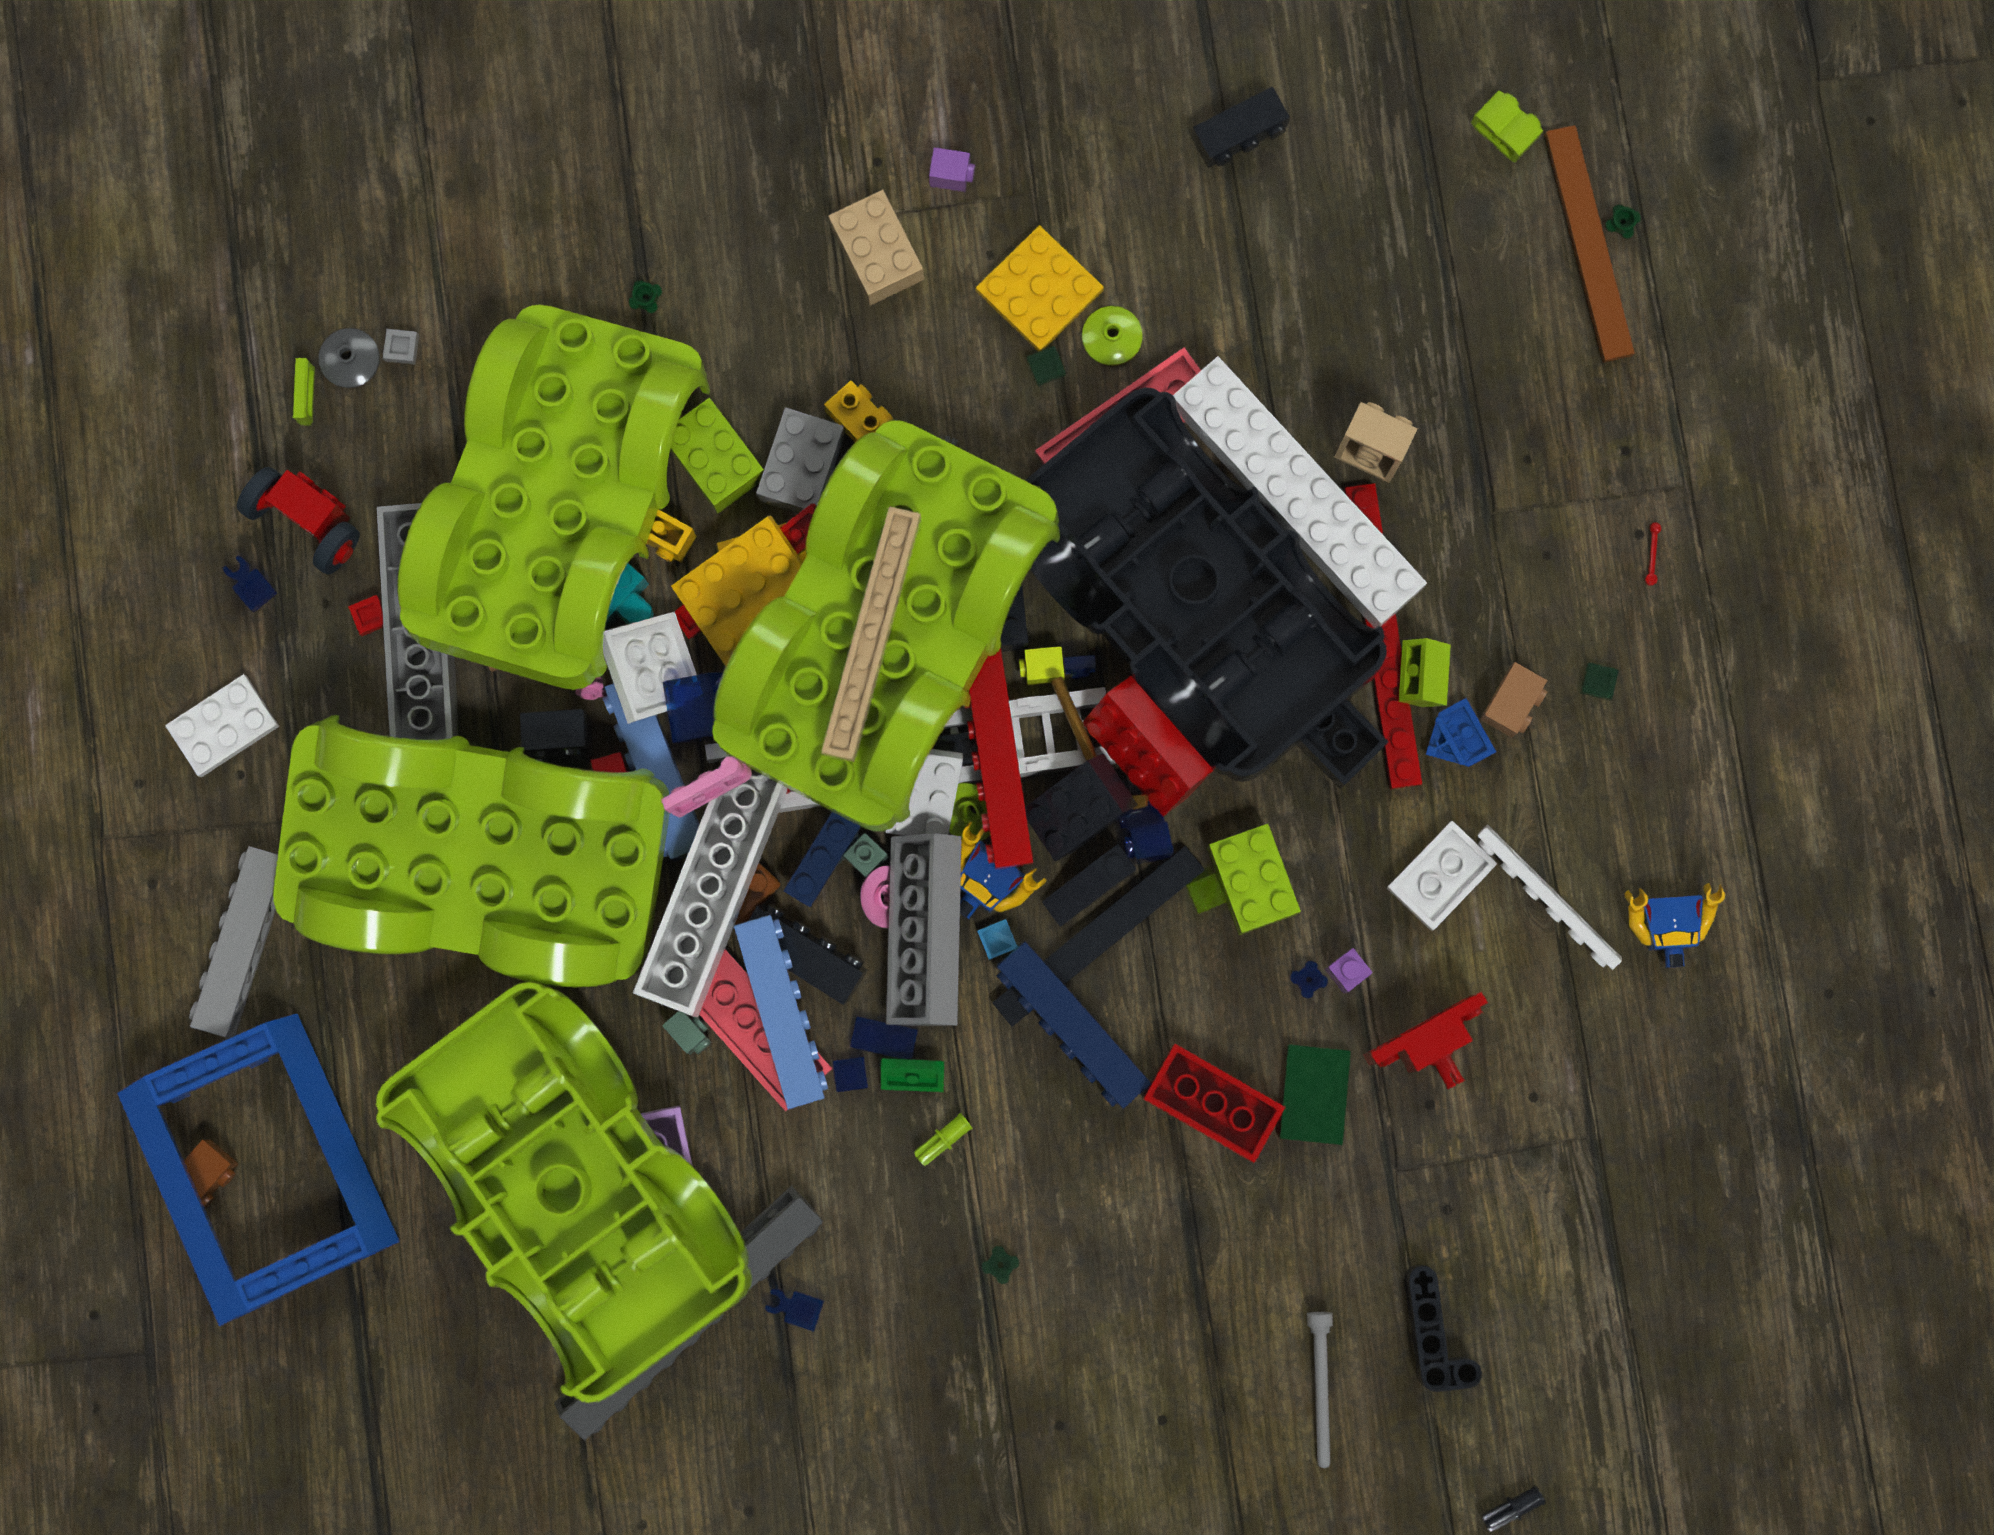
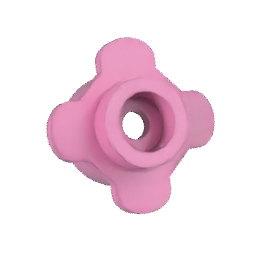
[575,677,606,700]

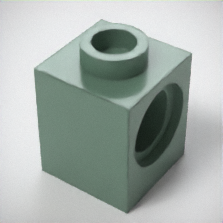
[843,833,889,878]

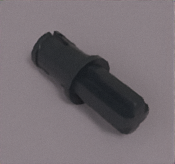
[1482,1485,1546,1531]

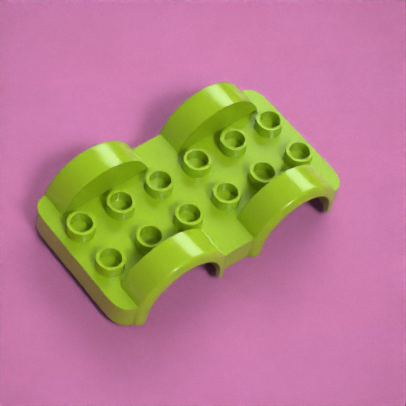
[397,305,710,690]
[712,421,1060,831]
[273,715,670,987]
[376,982,752,1403]

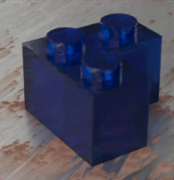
[1119,800,1174,865]

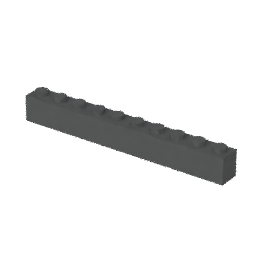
[554,1185,823,1440]

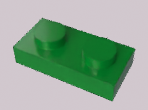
[881,1058,945,1092]

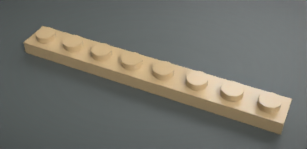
[822,506,922,762]

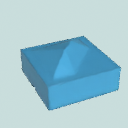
[977,919,1017,960]

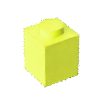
[1019,646,1065,685]

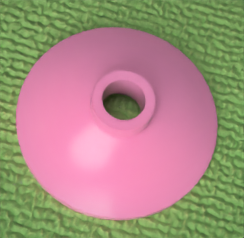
[860,866,890,928]

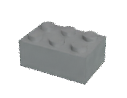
[756,408,846,514]

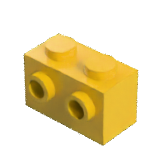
[824,380,893,443]
[646,509,696,562]

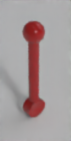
[1644,522,1662,586]

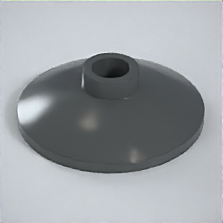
[319,328,380,388]

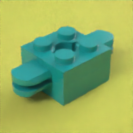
[605,563,654,629]

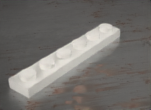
[1478,824,1622,970]

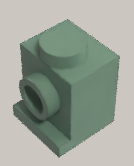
[662,1011,712,1055]

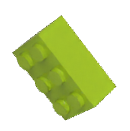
[670,398,764,513]
[1207,824,1301,935]

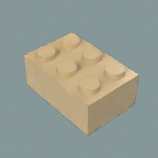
[828,190,924,305]
[1334,402,1418,483]

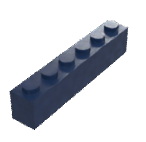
[995,941,1151,1109]

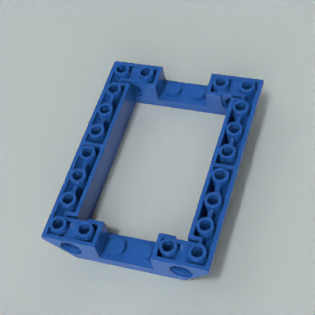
[117,1013,400,1326]

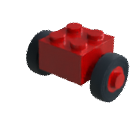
[237,467,360,575]

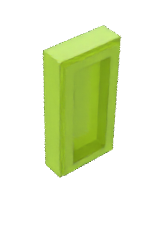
[293,358,315,425]

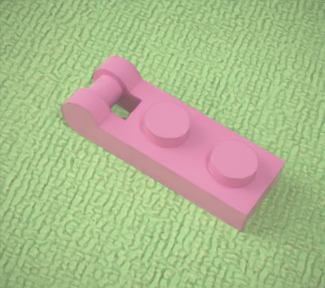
[661,756,752,818]

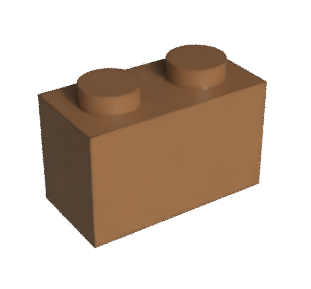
[1480,662,1548,738]

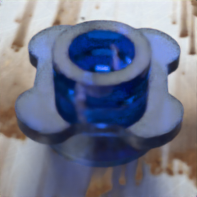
[1290,961,1328,998]

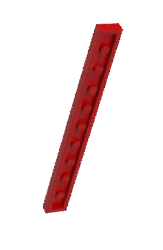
[1344,483,1422,790]

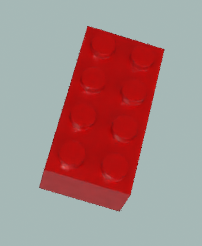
[1083,676,1214,817]
[1142,1044,1286,1163]

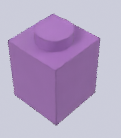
[929,147,975,192]
[1325,948,1373,994]

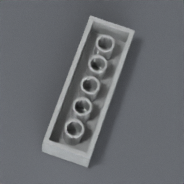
[886,833,962,1026]

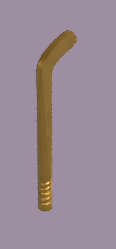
[1051,676,1149,810]

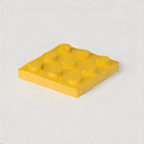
[976,225,1104,353]

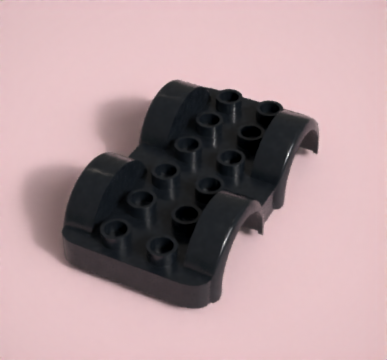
[1025,388,1387,782]

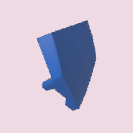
[1426,698,1496,767]

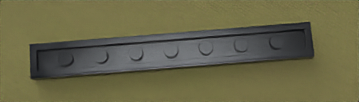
[992,846,1205,1027]

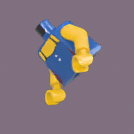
[960,822,1046,919]
[1624,883,1725,968]

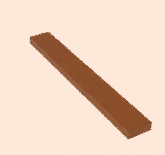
[1544,125,1635,363]

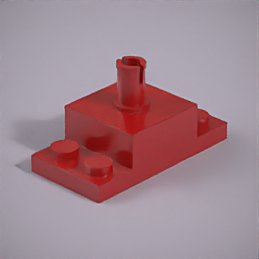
[1363,992,1488,1090]

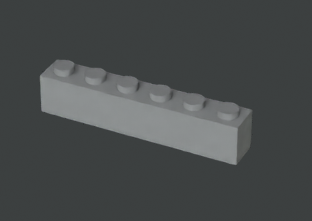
[189,846,278,1038]

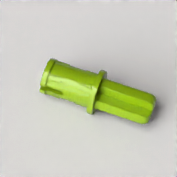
[914,1113,973,1166]

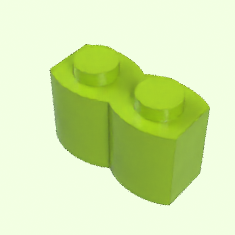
[1471,91,1543,163]

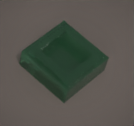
[1026,345,1066,387]
[1580,662,1619,701]

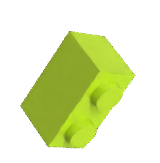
[1399,638,1451,707]

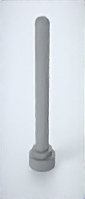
[1307,1312,1333,1468]

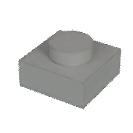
[383,329,419,364]

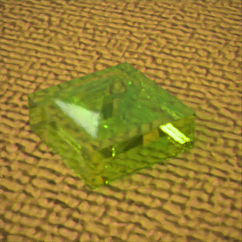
[1186,873,1227,914]

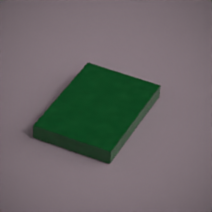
[1279,1044,1351,1145]

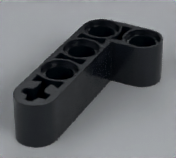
[1405,1264,1482,1392]

